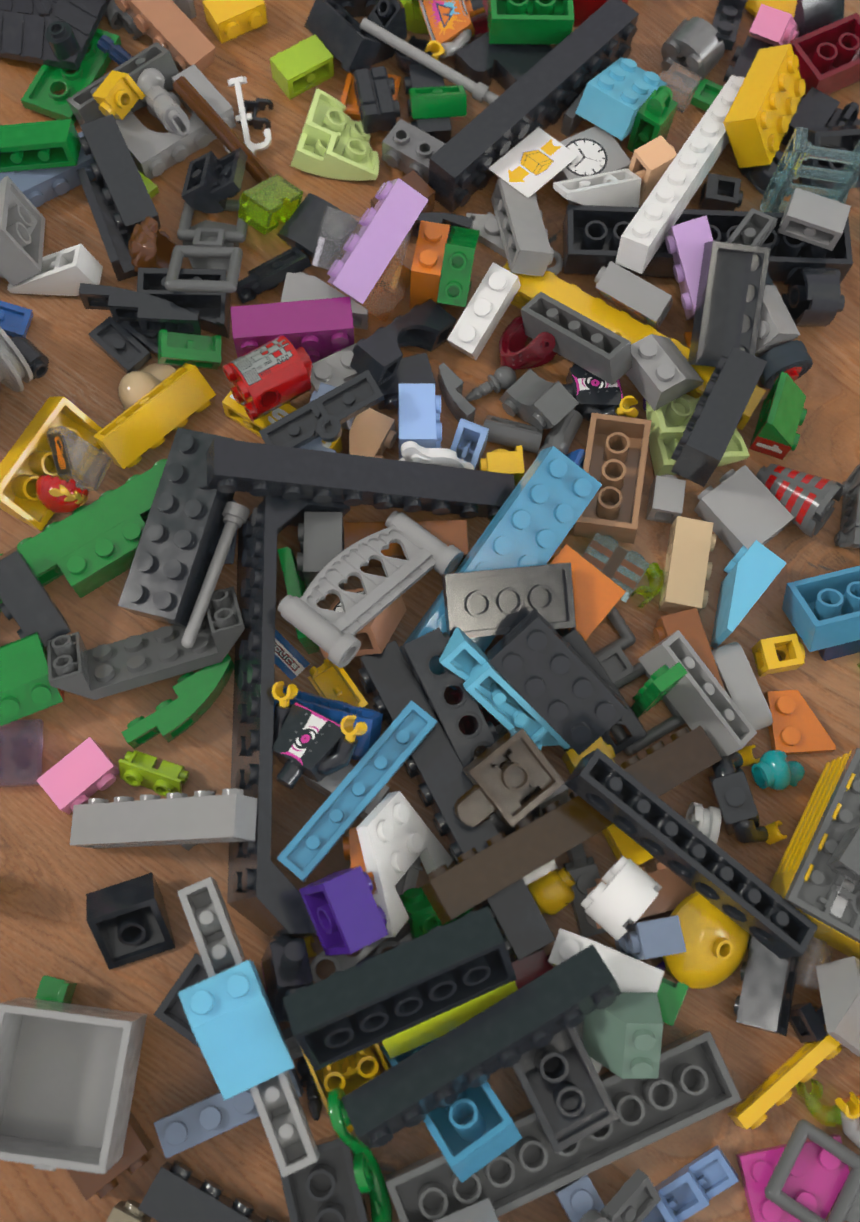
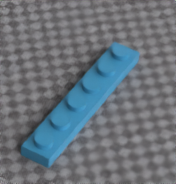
[277,700,438,882]

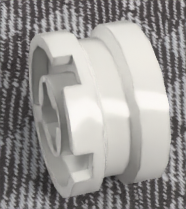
[685,802,721,844]

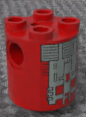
[222,335,313,421]

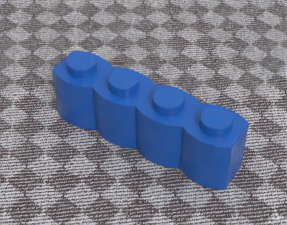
[274,686,383,760]

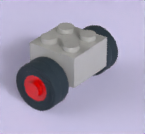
[755,271,813,389]

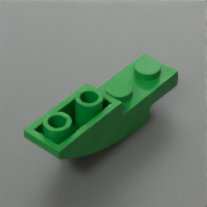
[121,654,234,749]

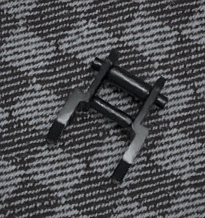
[238,98,274,130]

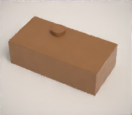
[573,413,652,544]

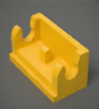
[307,659,369,709]

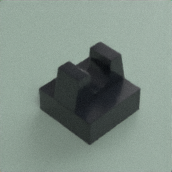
[789,1002,828,1043]

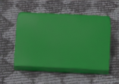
[409,85,467,119]

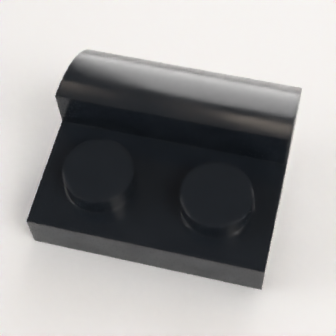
[181,147,247,214]

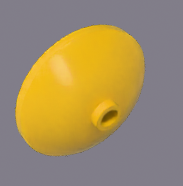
[663,892,750,989]

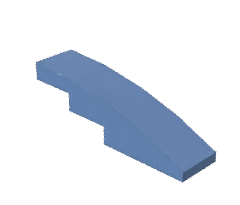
[642,1145,739,1222]

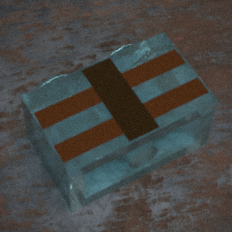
[582,532,650,603]

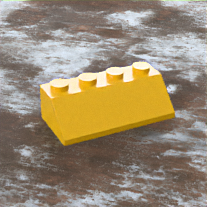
[0,396,102,531]

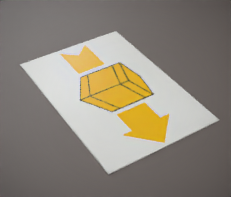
[488,127,578,198]

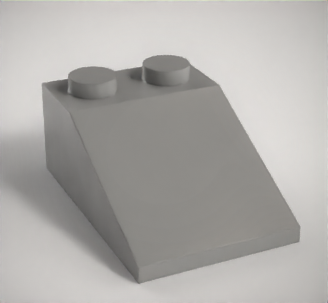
[0,176,46,287]

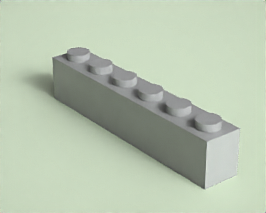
[70,788,257,849]

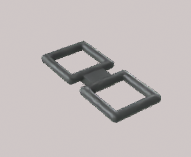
[164,199,251,293]
[555,606,686,756]
[764,1119,860,1222]

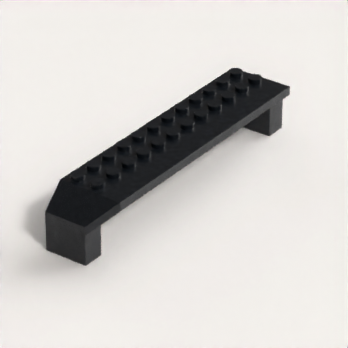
[227,495,350,936]

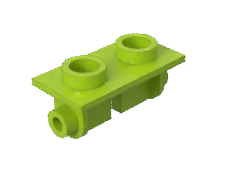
[118,750,189,797]

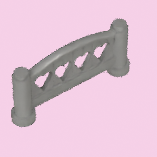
[278,511,464,668]

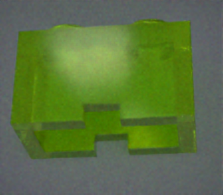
[238,174,303,235]

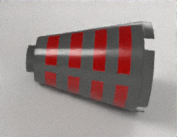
[756,464,845,538]

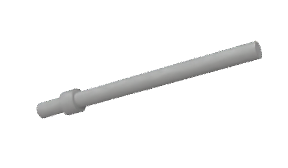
[360,17,499,104]

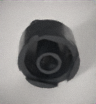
[782,267,845,326]

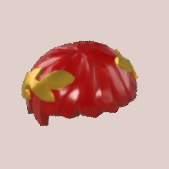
[36,475,89,513]

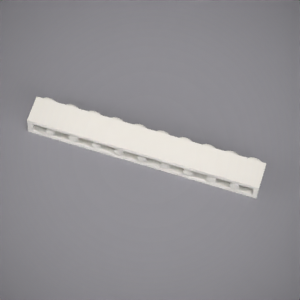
[615,75,745,274]

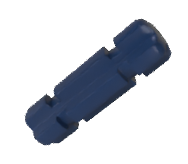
[97,35,133,65]

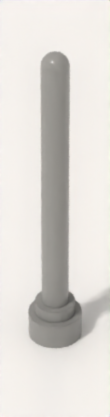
[181,502,250,648]

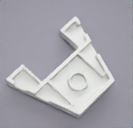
[357,791,453,938]

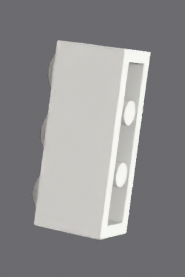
[447,262,521,361]

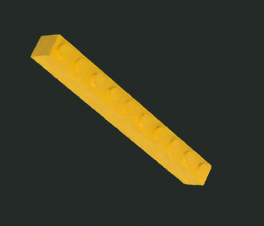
[503,261,766,430]

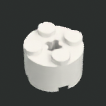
[580,856,662,941]

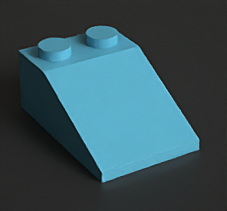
[710,540,787,649]
[178,960,295,1101]

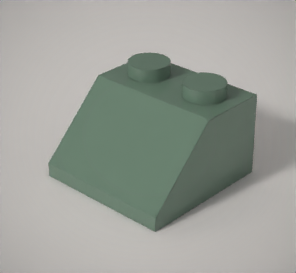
[582,992,663,1079]

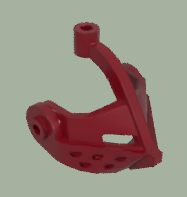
[499,315,561,370]

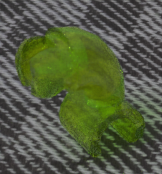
[631,562,665,608]
[796,1079,842,1127]

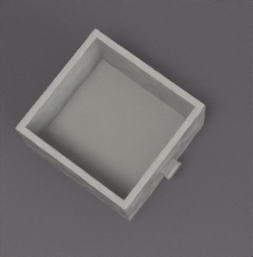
[0,997,147,1174]

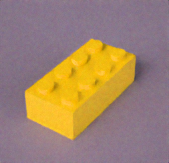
[723,44,806,168]

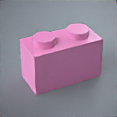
[749,4,799,46]
[36,737,119,814]

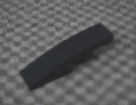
[79,283,201,335]

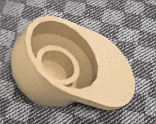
[118,363,176,410]

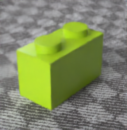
[270,34,334,100]

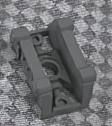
[834,464,860,549]

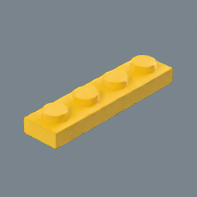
[728,1025,842,1130]

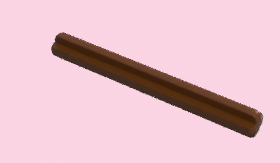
[173,76,277,192]

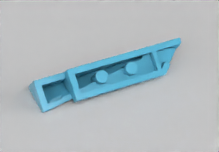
[439,627,571,750]

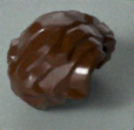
[128,216,176,272]

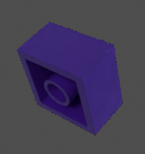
[299,866,389,956]

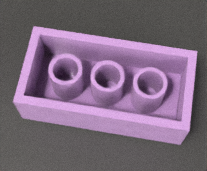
[327,178,428,304]

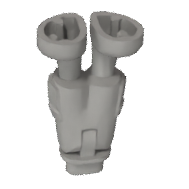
[136,68,190,135]

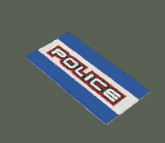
[275,630,310,681]

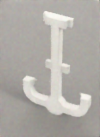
[224,76,272,155]

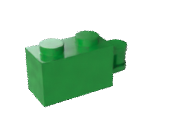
[626,86,678,153]

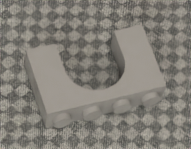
[115,64,236,180]

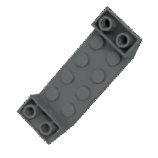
[47,586,245,700]

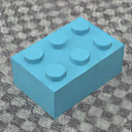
[576,57,667,140]

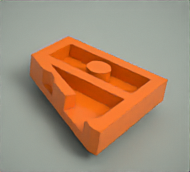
[763,690,836,755]

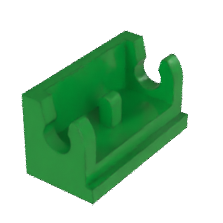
[158,329,222,370]

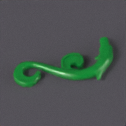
[328,1087,392,1222]

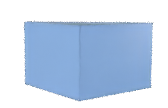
[450,418,489,470]

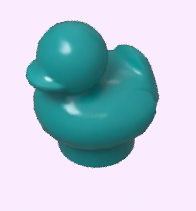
[751,750,805,791]

